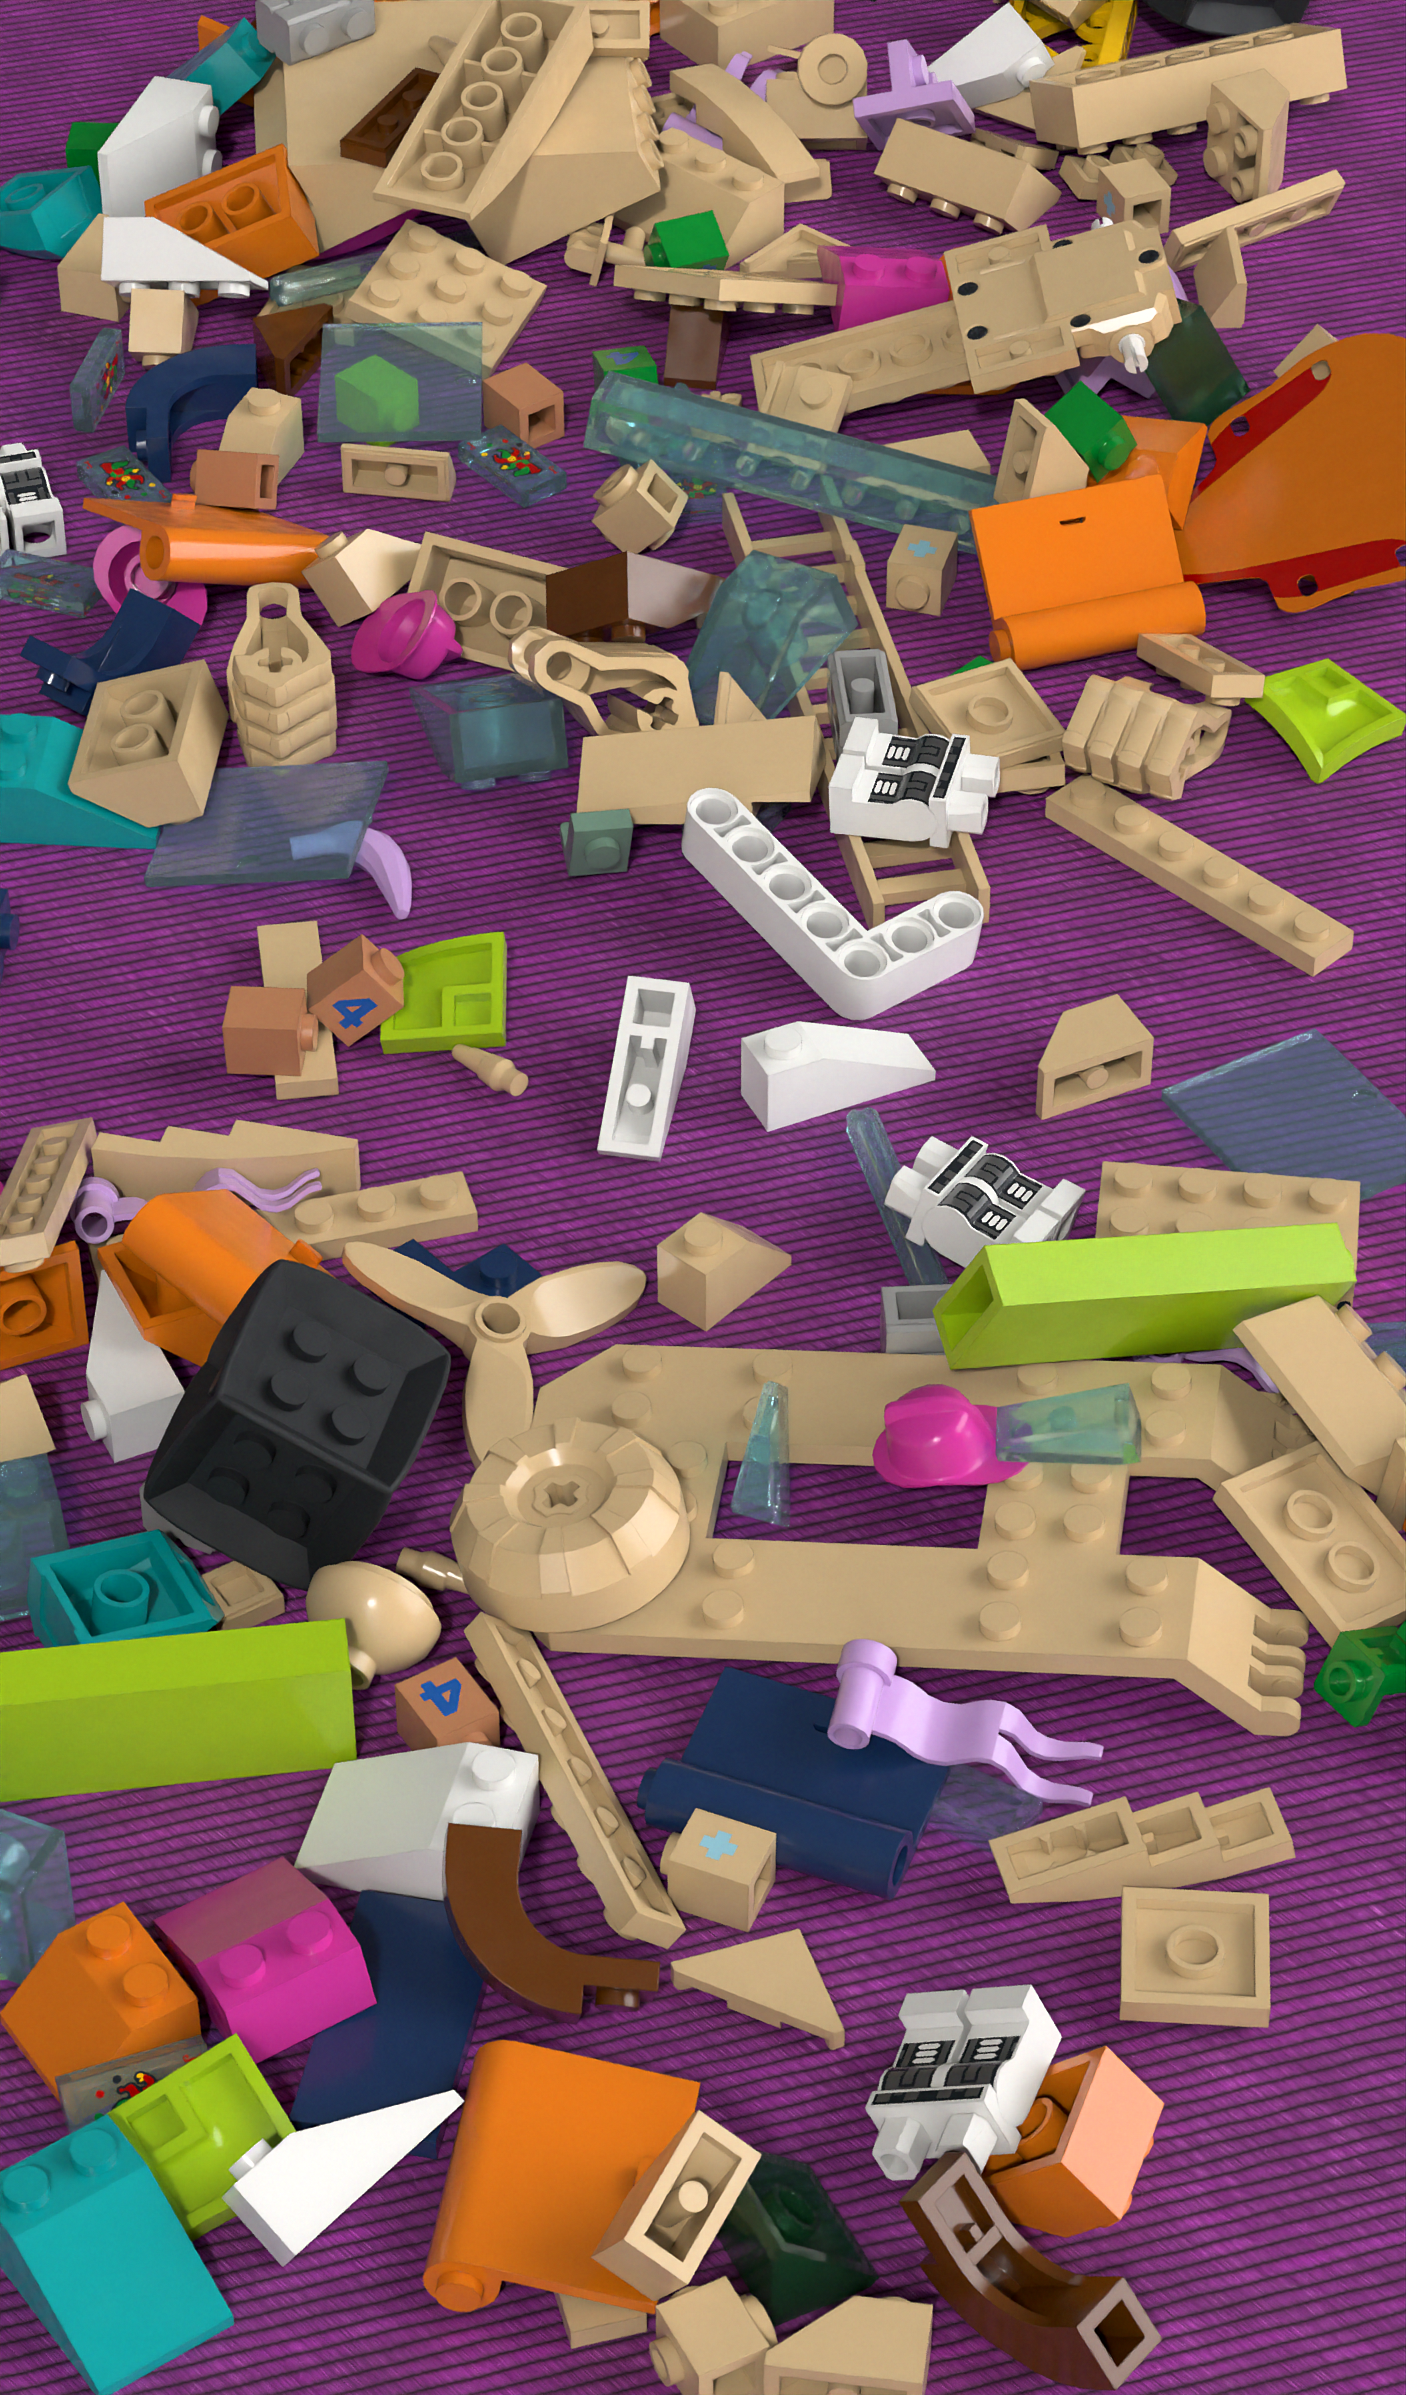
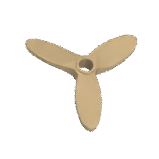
[341,1241,646,1469]

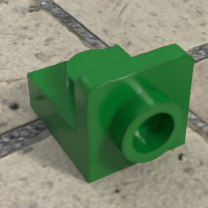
[1314,1625,1406,1727]

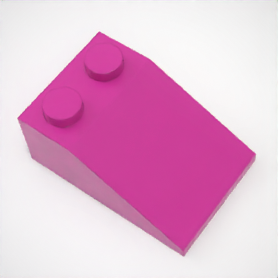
[817,245,950,332]
[153,1857,377,2064]

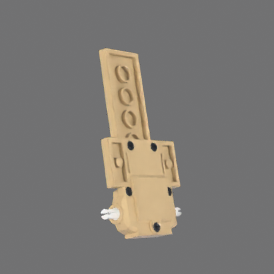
[750,217,1182,416]

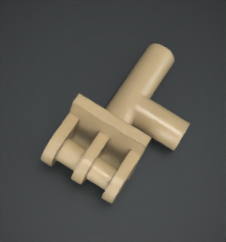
[564,215,646,286]

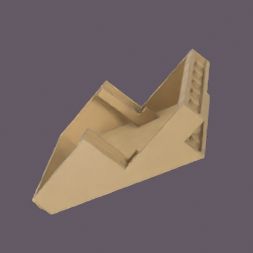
[253,0,664,265]

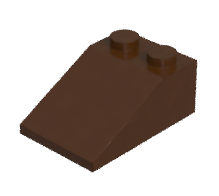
[546,551,746,643]

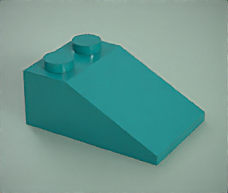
[0,713,162,850]
[0,2114,234,2395]

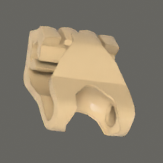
[227,582,337,781]
[507,626,699,736]
[1061,674,1232,801]

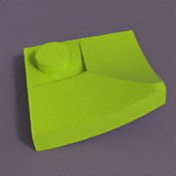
[1244,658,1406,784]
[380,932,507,1054]
[105,2033,296,2242]

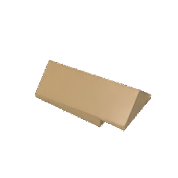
[577,715,826,824]

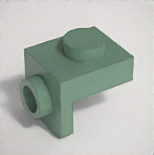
[559,809,633,876]

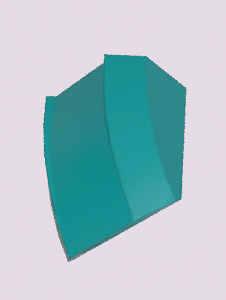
[0,165,103,259]
[27,1529,225,1648]

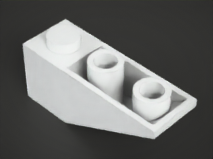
[101,217,268,298]

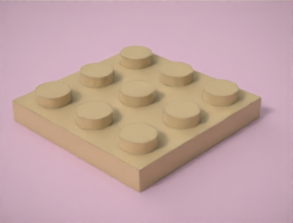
[344,219,547,382]
[613,265,838,315]

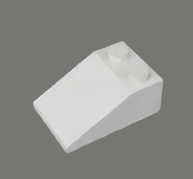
[97,76,222,217]
[294,1742,540,1902]

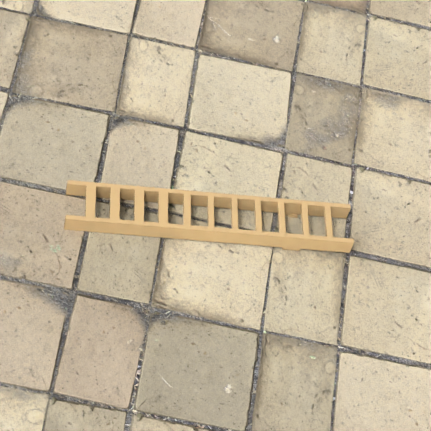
[722,480,990,930]

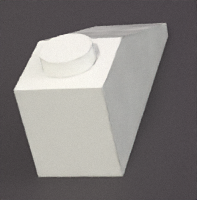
[927,2,1055,109]
[597,976,696,1162]
[741,1021,936,1132]
[81,1270,185,1463]
[222,2090,464,2267]

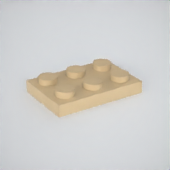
[1212,1440,1406,1648]

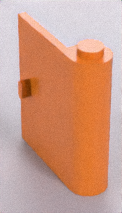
[968,474,1206,671]
[82,493,329,589]
[122,1189,335,1327]
[423,2040,700,2315]

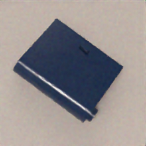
[637,1666,953,1900]

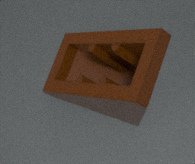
[252,303,335,397]
[664,304,731,390]

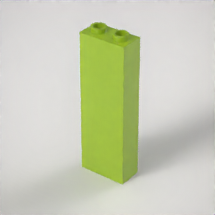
[932,1223,1357,1370]
[0,1618,357,1802]

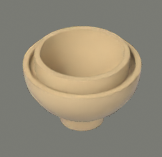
[305,1561,441,1690]

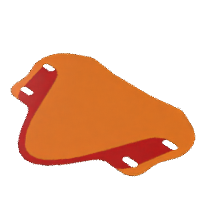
[1173,333,1406,613]

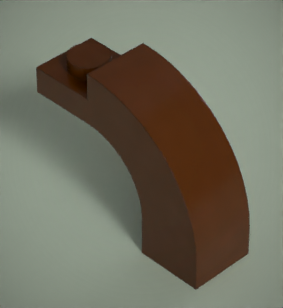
[442,1823,660,2025]
[898,2152,1162,2391]

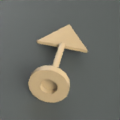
[766,33,868,105]

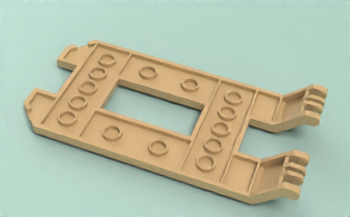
[530,1344,1318,1736]

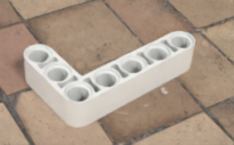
[681,788,984,1020]

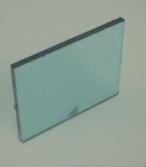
[317,322,483,442]
[144,761,389,887]
[1161,1028,1406,1201]

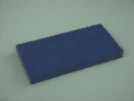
[289,1890,488,2160]

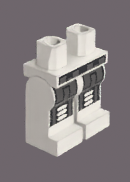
[0,443,67,565]
[829,716,1000,848]
[884,1136,1086,1268]
[865,1984,1062,2181]

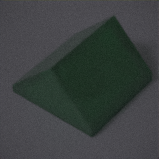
[1144,298,1251,426]
[716,2149,879,2328]

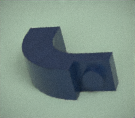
[125,343,259,483]
[19,588,201,717]

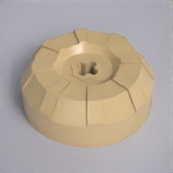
[450,1417,690,1633]

